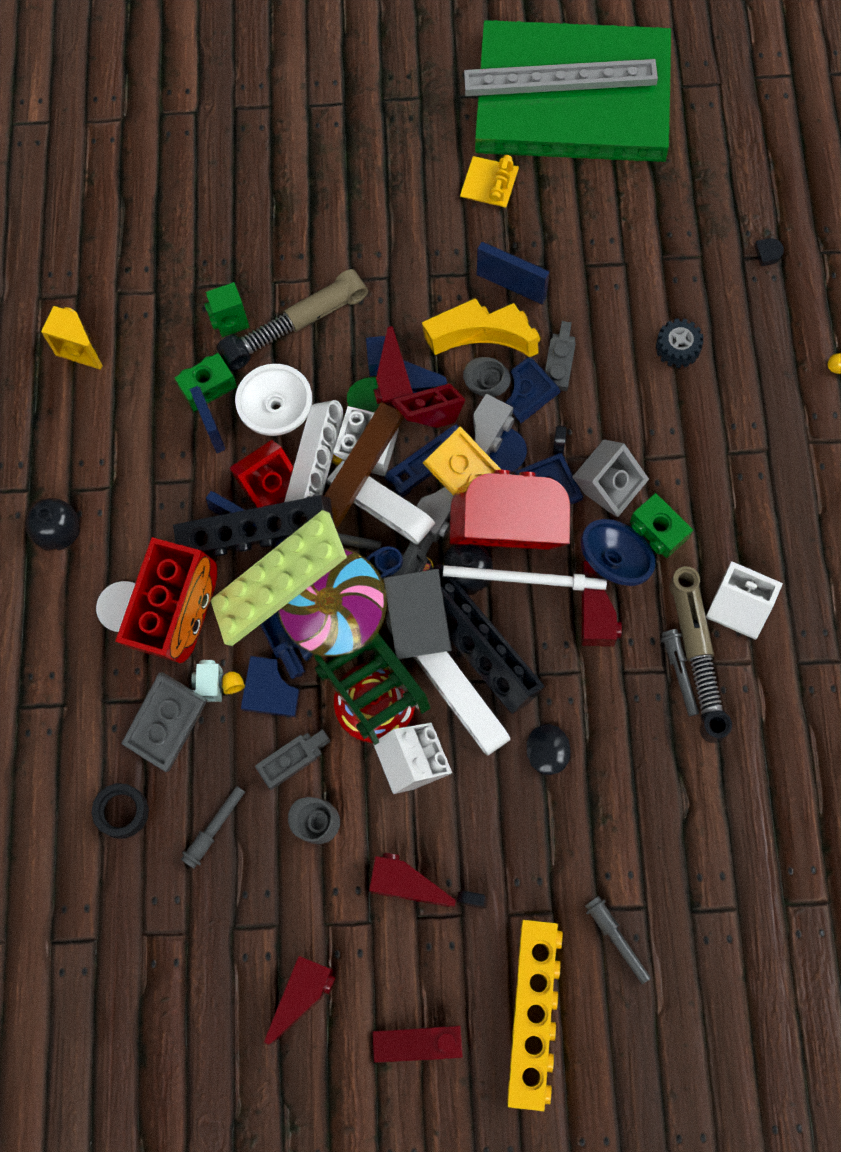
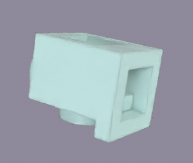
[192,660,223,702]

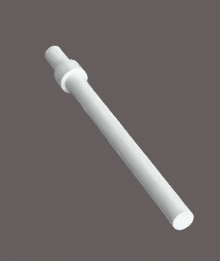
[443,565,607,591]

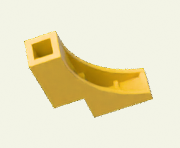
[422,298,540,357]

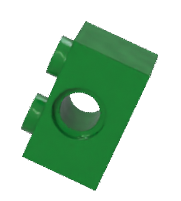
[204,282,250,337]
[174,353,237,412]
[630,493,693,558]

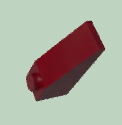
[373,326,413,409]
[392,383,466,428]
[582,561,622,647]
[369,853,456,908]
[264,956,336,1045]
[373,1026,463,1063]

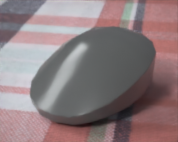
[463,357,511,397]
[288,797,340,845]

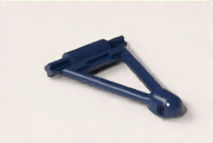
[260,546,403,679]

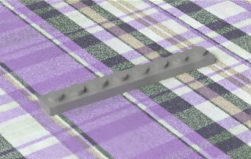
[464,59,658,96]

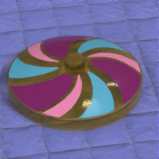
[278,548,387,656]

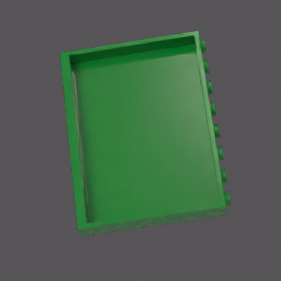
[475,20,671,162]

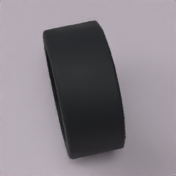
[91,783,149,839]

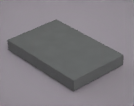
[384,569,452,659]
[121,672,208,772]

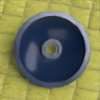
[580,519,655,586]

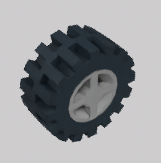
[656,318,704,368]

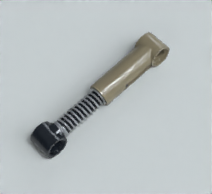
[216,269,368,371]
[669,566,732,743]

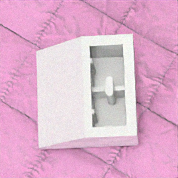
[333,406,399,476]
[706,561,783,640]
[373,723,452,794]

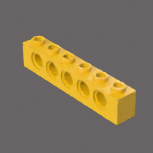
[507,920,563,1111]

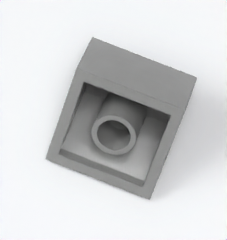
[572,440,649,517]

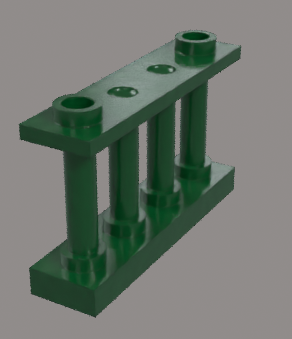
[313,630,431,745]

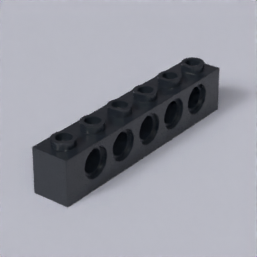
[173,495,334,557]
[426,564,545,714]

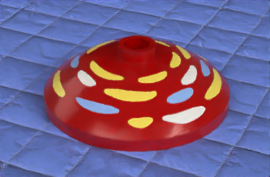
[334,662,415,743]

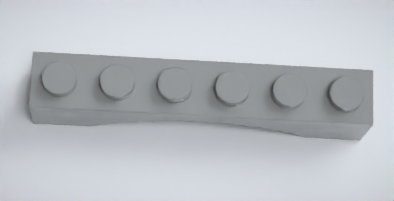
[416,394,515,543]

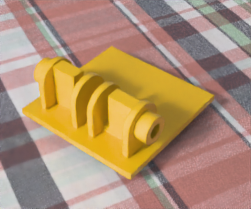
[460,155,519,208]

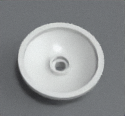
[235,364,312,436]

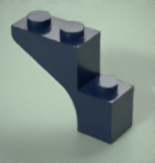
[366,336,447,393]

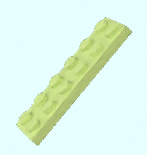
[211,510,347,646]

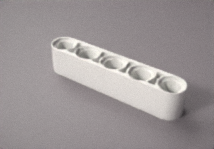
[285,400,343,517]
[326,460,435,545]
[414,651,510,756]

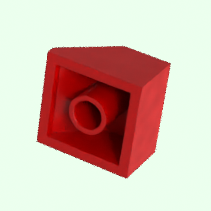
[229,440,294,508]

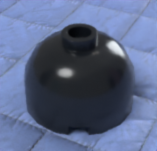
[25,498,80,551]
[441,544,493,595]

